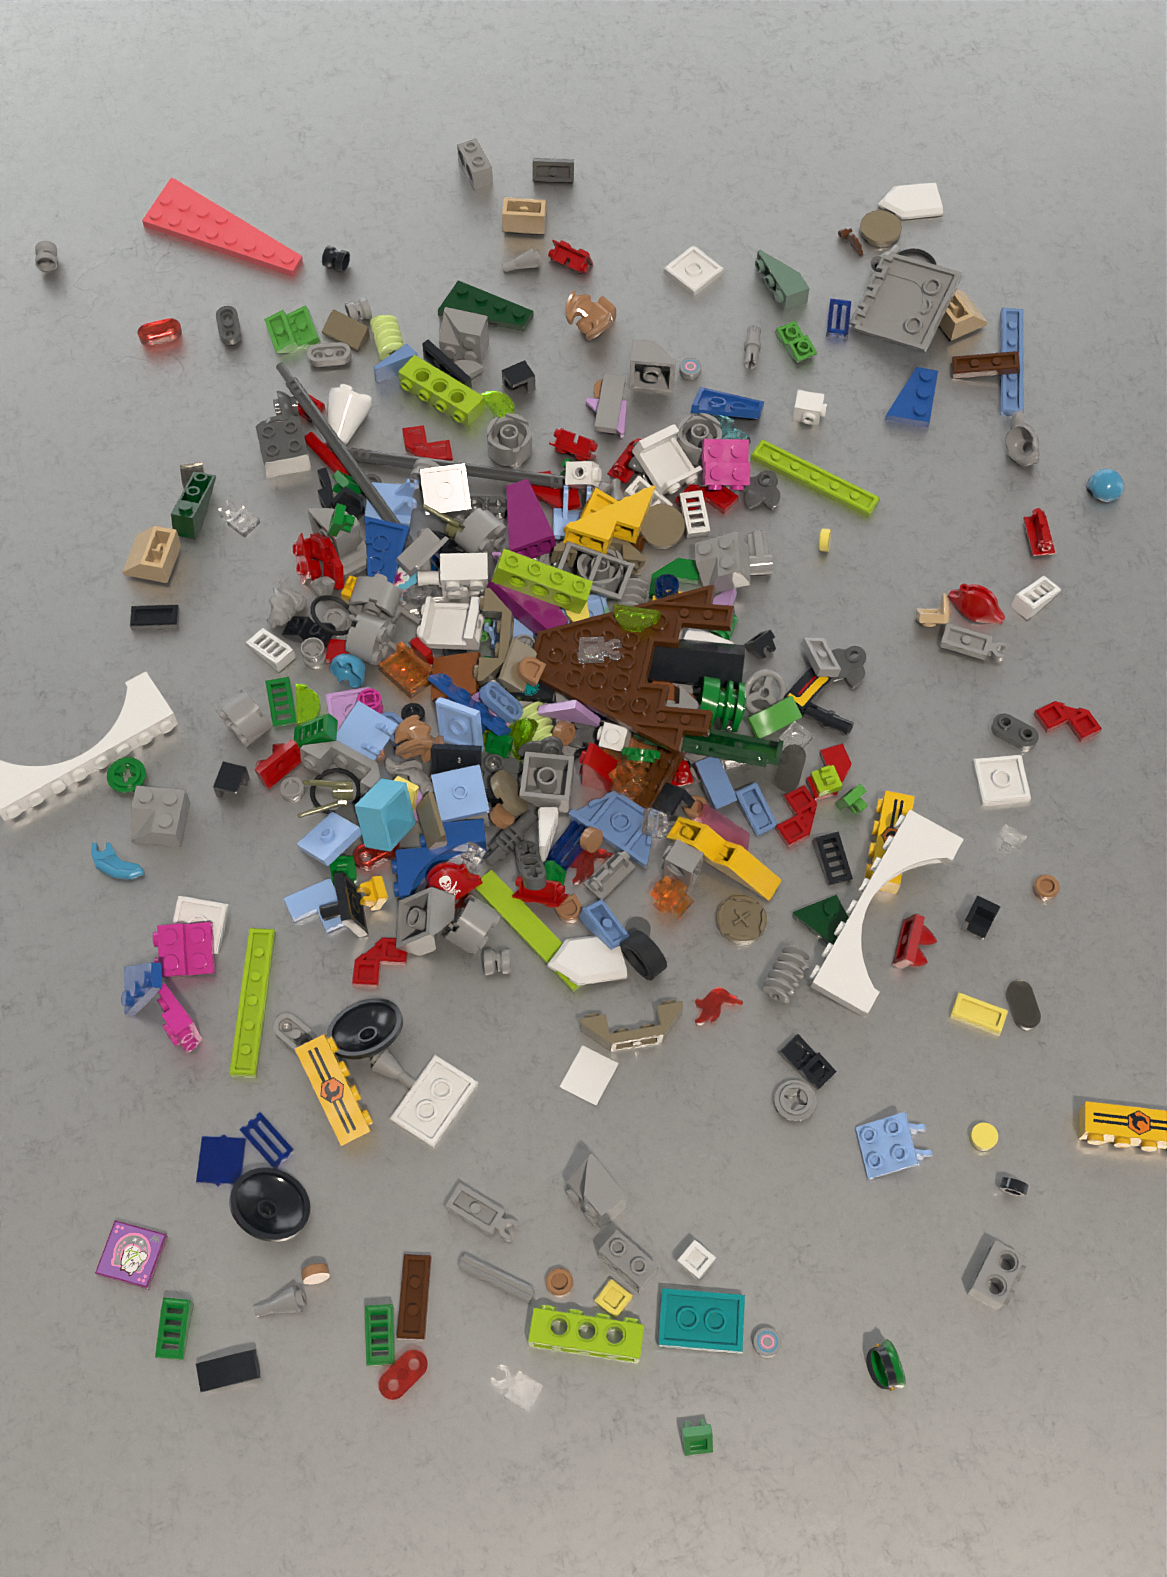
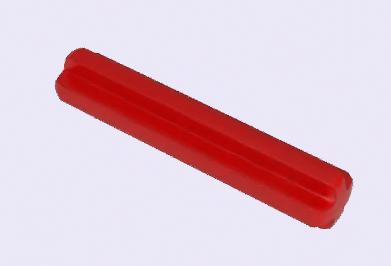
[304,432,351,476]

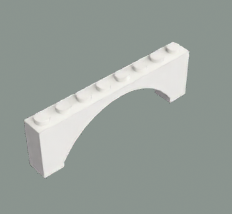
[0,671,178,821]
[809,810,964,1018]

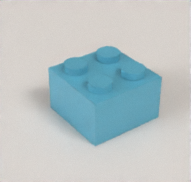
[355,778,416,851]

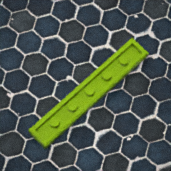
[751,439,880,518]
[474,869,582,993]
[229,928,276,1078]

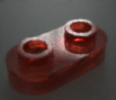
[137,318,182,346]
[353,842,400,871]
[378,1349,428,1400]

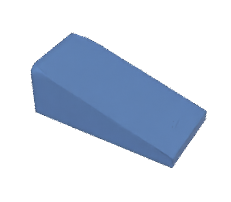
[373,344,418,383]
[694,756,737,809]
[735,782,778,837]
[578,899,630,950]

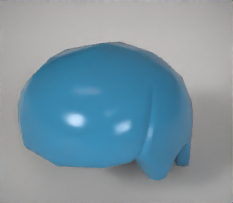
[1086,468,1124,502]
[329,654,366,688]

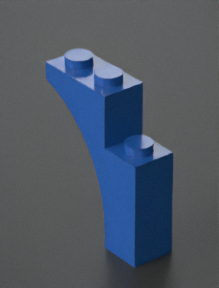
[392,819,487,900]

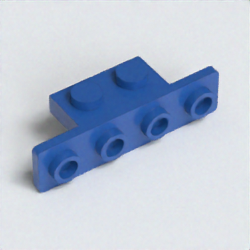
[428,673,512,736]

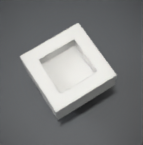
[677,1240,716,1281]

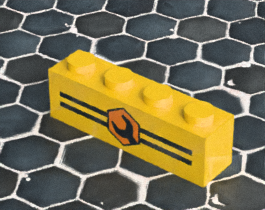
[864,790,915,895]
[295,1033,374,1146]
[1079,1101,1167,1151]

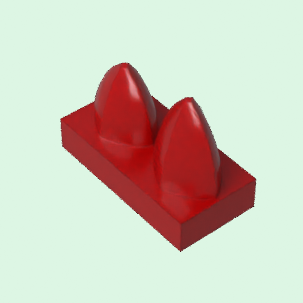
[254,739,301,789]
[892,913,937,969]

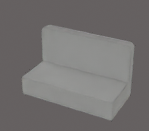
[395,528,449,577]

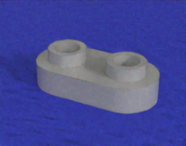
[307,342,351,367]
[273,1013,317,1054]

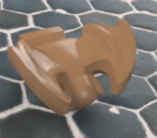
[565,291,616,341]
[394,715,444,762]

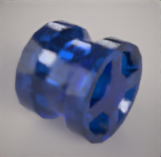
[655,574,679,599]

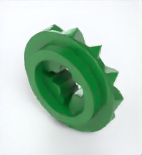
[621,747,660,763]
[107,757,147,795]

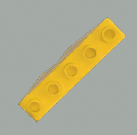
[564,486,655,554]
[666,817,782,901]

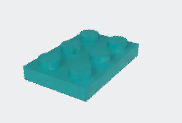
[658,1288,745,1354]

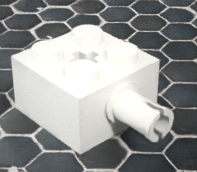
[418,553,489,600]

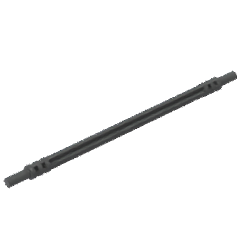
[276,362,414,551]
[329,447,593,491]

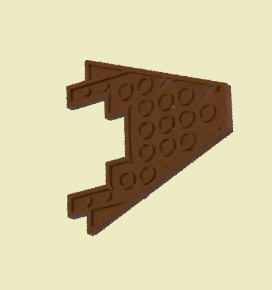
[534,585,735,755]

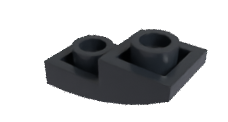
[282,616,336,648]
[196,1349,261,1392]

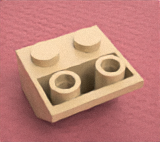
[502,197,548,234]
[939,289,988,340]
[122,526,181,583]

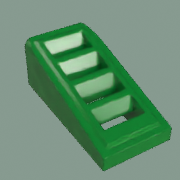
[265,677,297,728]
[294,713,338,748]
[155,1297,194,1361]
[365,1304,395,1367]

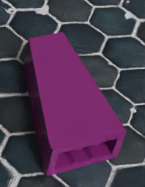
[506,478,556,559]
[486,551,568,636]

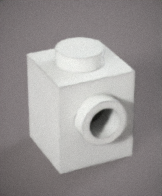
[792,390,827,425]
[565,461,602,488]
[597,722,632,752]

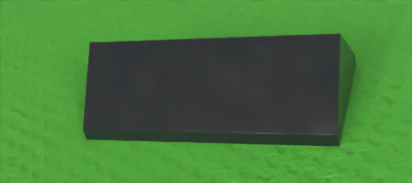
[648,639,745,689]

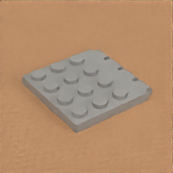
[849,252,963,353]

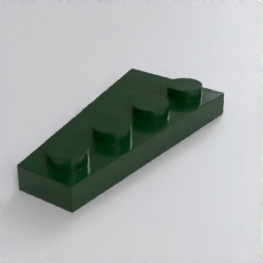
[438,280,534,332]

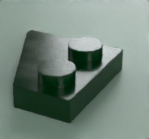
[792,894,849,945]

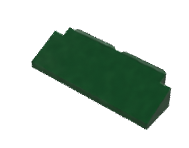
[634,729,784,767]

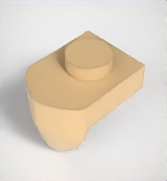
[916,593,951,627]

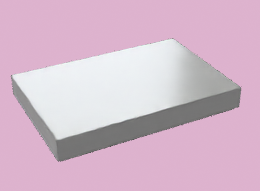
[390,1055,479,1149]

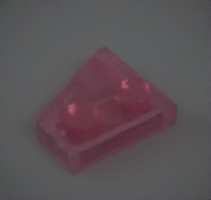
[701,804,750,851]

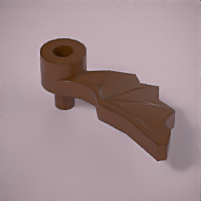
[838,228,863,256]

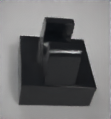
[744,630,776,659]

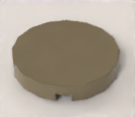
[859,210,902,247]
[640,504,685,549]
[490,770,528,816]
[716,895,767,945]

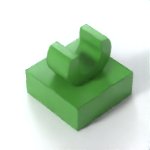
[835,784,867,815]

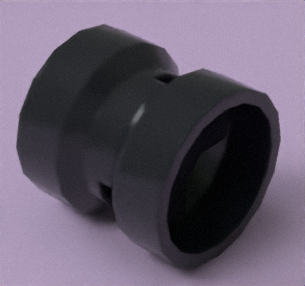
[322,245,350,272]

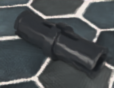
[804,702,854,736]

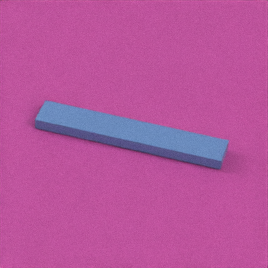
[1000,308,1024,417]

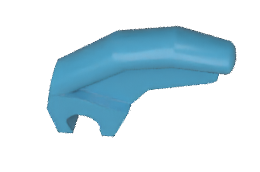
[91,843,144,880]

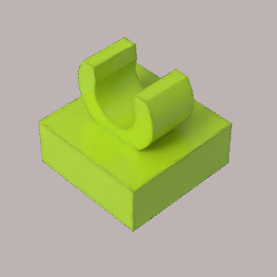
[810,765,843,797]

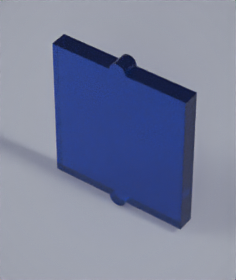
[196,1135,246,1187]

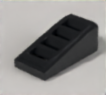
[812,831,853,886]

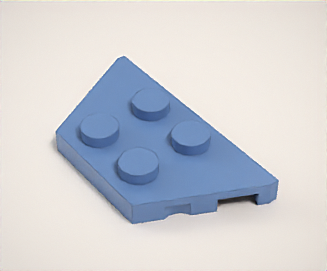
[568,790,656,869]

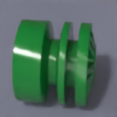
[698,676,746,732]

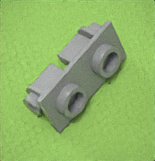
[583,851,636,900]

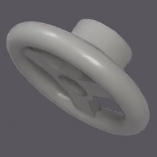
[745,669,786,714]

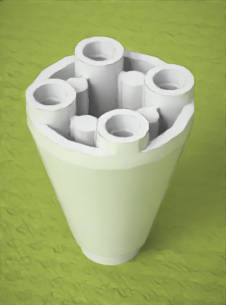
[325,384,373,448]

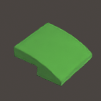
[264,305,321,354]

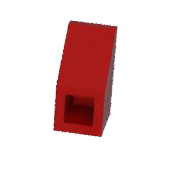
[579,743,618,793]

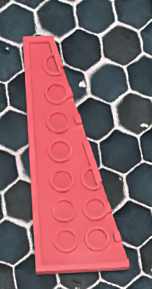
[142,178,303,277]

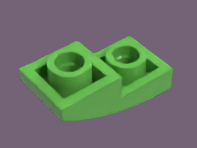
[775,321,817,363]
[746,696,802,738]

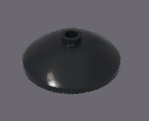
[327,998,403,1060]
[229,1167,310,1242]

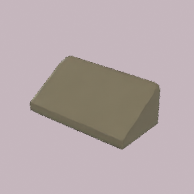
[322,309,370,351]
[498,638,537,692]
[416,792,447,850]

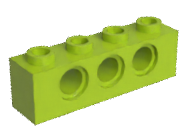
[398,355,485,427]
[491,549,593,614]
[528,1305,644,1364]

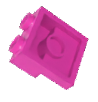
[702,439,750,490]
[153,922,216,978]
[157,983,202,1052]

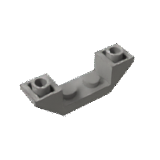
[300,741,381,798]

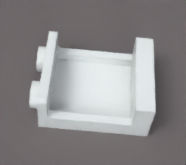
[632,424,703,496]
[417,596,485,650]

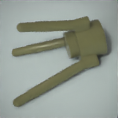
[422,504,465,538]
[297,779,353,818]

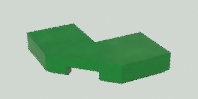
[649,558,699,598]

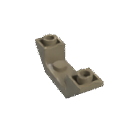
[550,537,646,575]
[474,588,514,687]
[580,1000,683,1052]

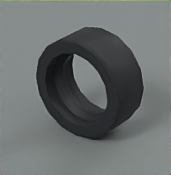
[621,930,667,981]

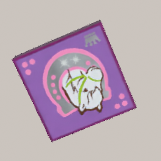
[95,1220,168,1290]

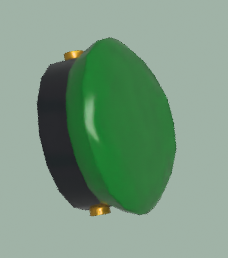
[866,1339,906,1391]

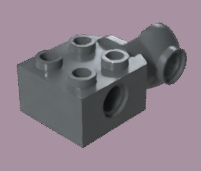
[256,391,311,478]

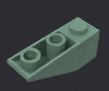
[755,250,810,311]

